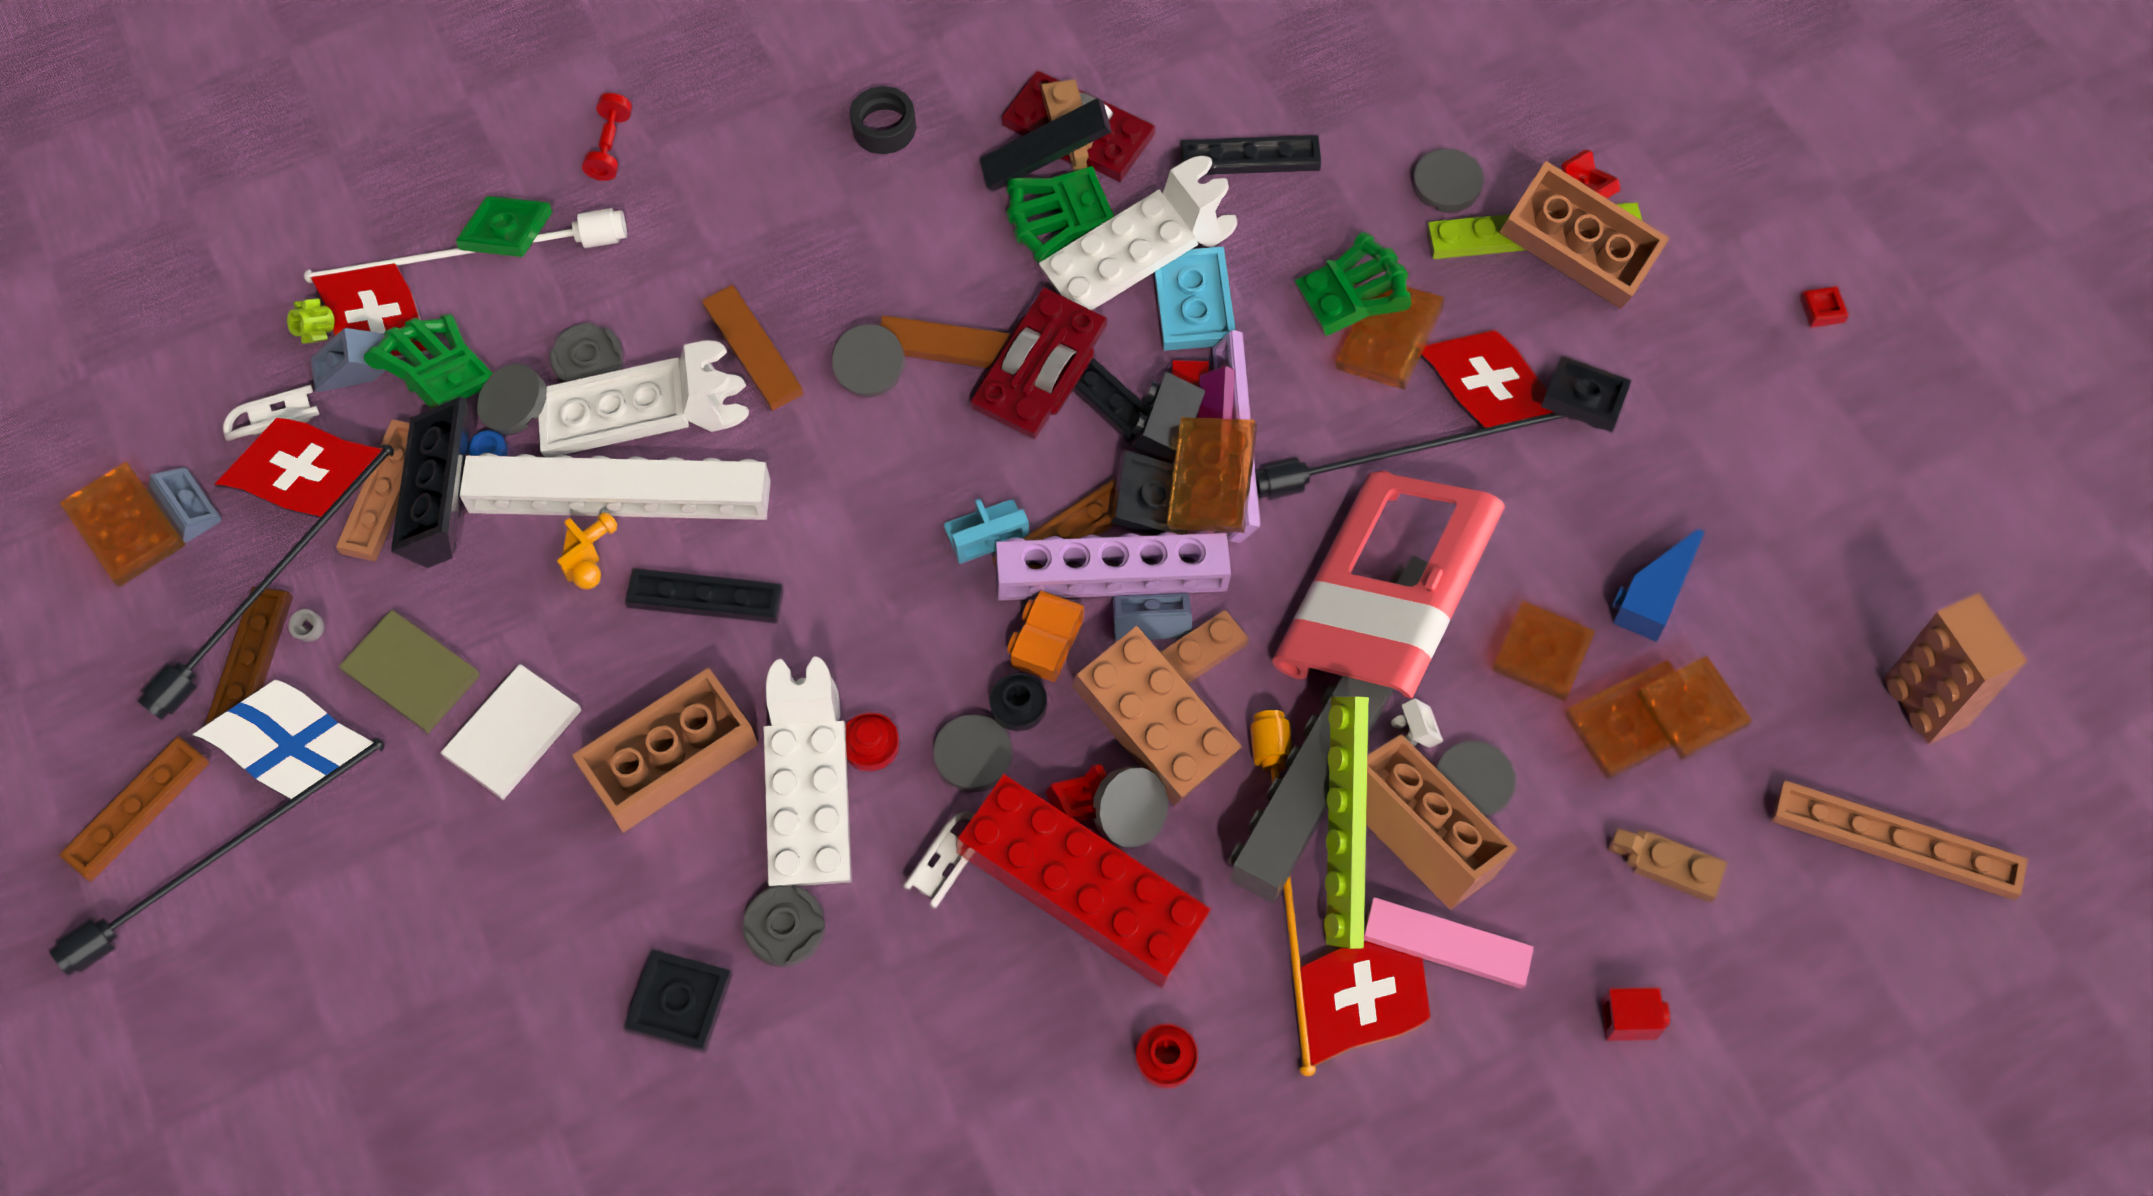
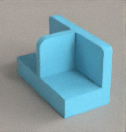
[944,498,1029,564]

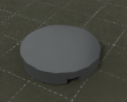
[1413,149,1484,213]
[549,323,624,383]
[832,324,906,398]
[477,363,547,435]
[933,714,1013,793]
[1436,741,1516,818]
[1093,766,1169,847]
[743,885,826,968]

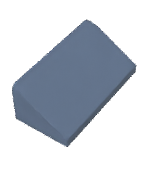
[147,467,221,544]
[1113,593,1192,641]

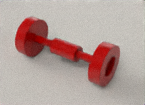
[582,93,632,181]

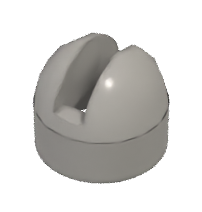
[289,609,325,642]

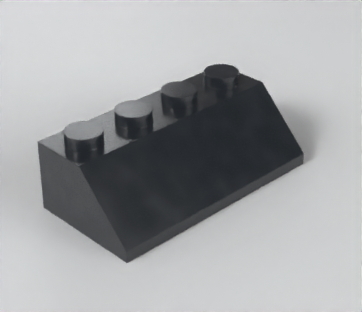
[391,396,470,568]

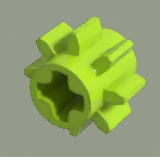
[287,298,334,344]

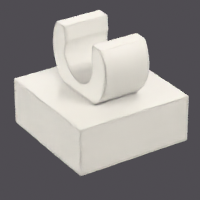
[1391,698,1443,748]

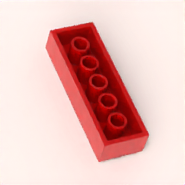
[956,774,1211,989]

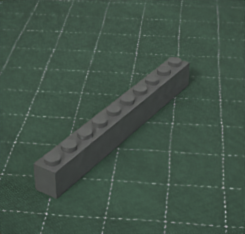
[1228,555,1428,904]

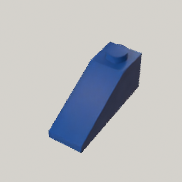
[1612,529,1705,642]

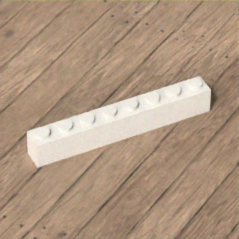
[459,453,771,520]

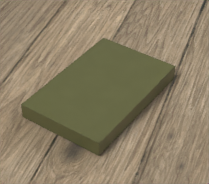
[338,610,481,734]

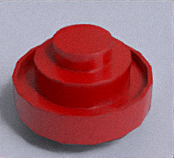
[845,712,900,772]
[1136,1024,1198,1089]

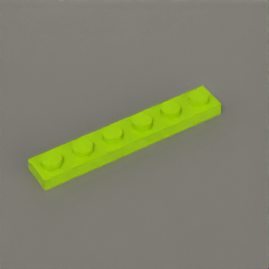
[1427,202,1642,259]
[1324,697,1369,949]

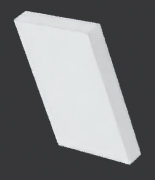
[440,664,581,800]

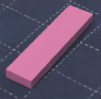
[1364,897,1534,989]

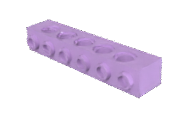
[996,531,1231,600]

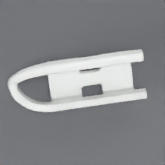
[223,385,320,441]
[903,811,975,909]

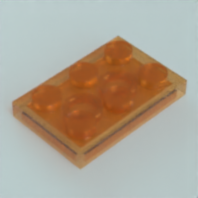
[1336,287,1444,390]
[1167,417,1258,533]
[60,461,186,588]
[1564,660,1712,780]

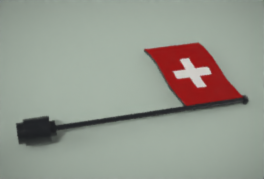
[1255,330,1572,500]
[136,418,394,720]

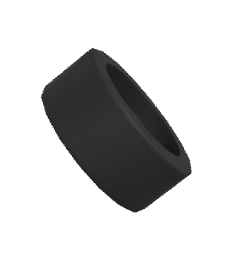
[849,86,917,154]

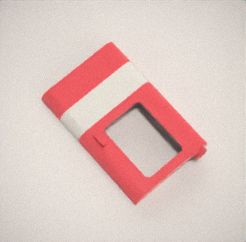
[1272,471,1505,698]

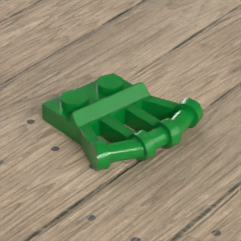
[1006,166,1114,264]
[1295,232,1412,336]
[364,314,493,409]

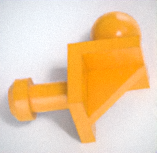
[556,512,617,590]

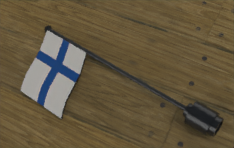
[48,680,385,976]

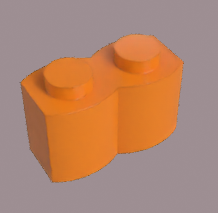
[1007,590,1084,683]

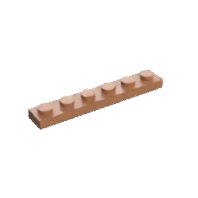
[1771,780,2028,901]

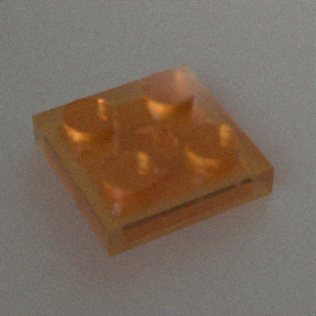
[1492,600,1596,701]
[1637,656,1753,761]

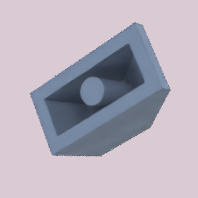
[311,328,391,392]

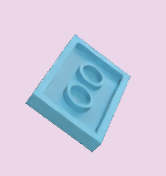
[1154,247,1236,351]

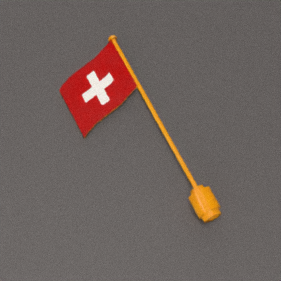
[1250,710,1431,1077]

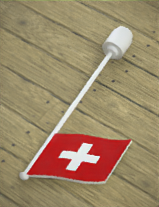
[304,208,627,358]

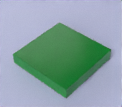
[456,196,553,257]

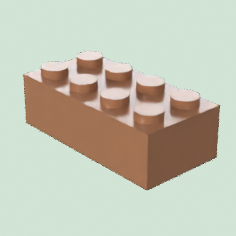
[1499,161,1670,309]
[1884,593,2028,744]
[1071,626,1242,806]
[572,667,758,833]
[1366,734,1518,910]

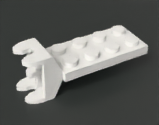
[1039,156,1237,310]
[538,341,749,457]
[764,657,852,887]

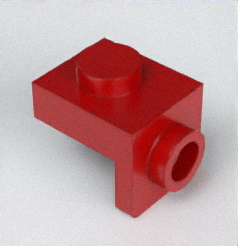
[1561,149,1621,199]
[1045,764,1107,822]

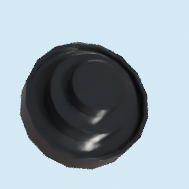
[989,673,1048,732]

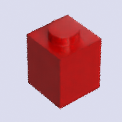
[1601,987,1670,1041]

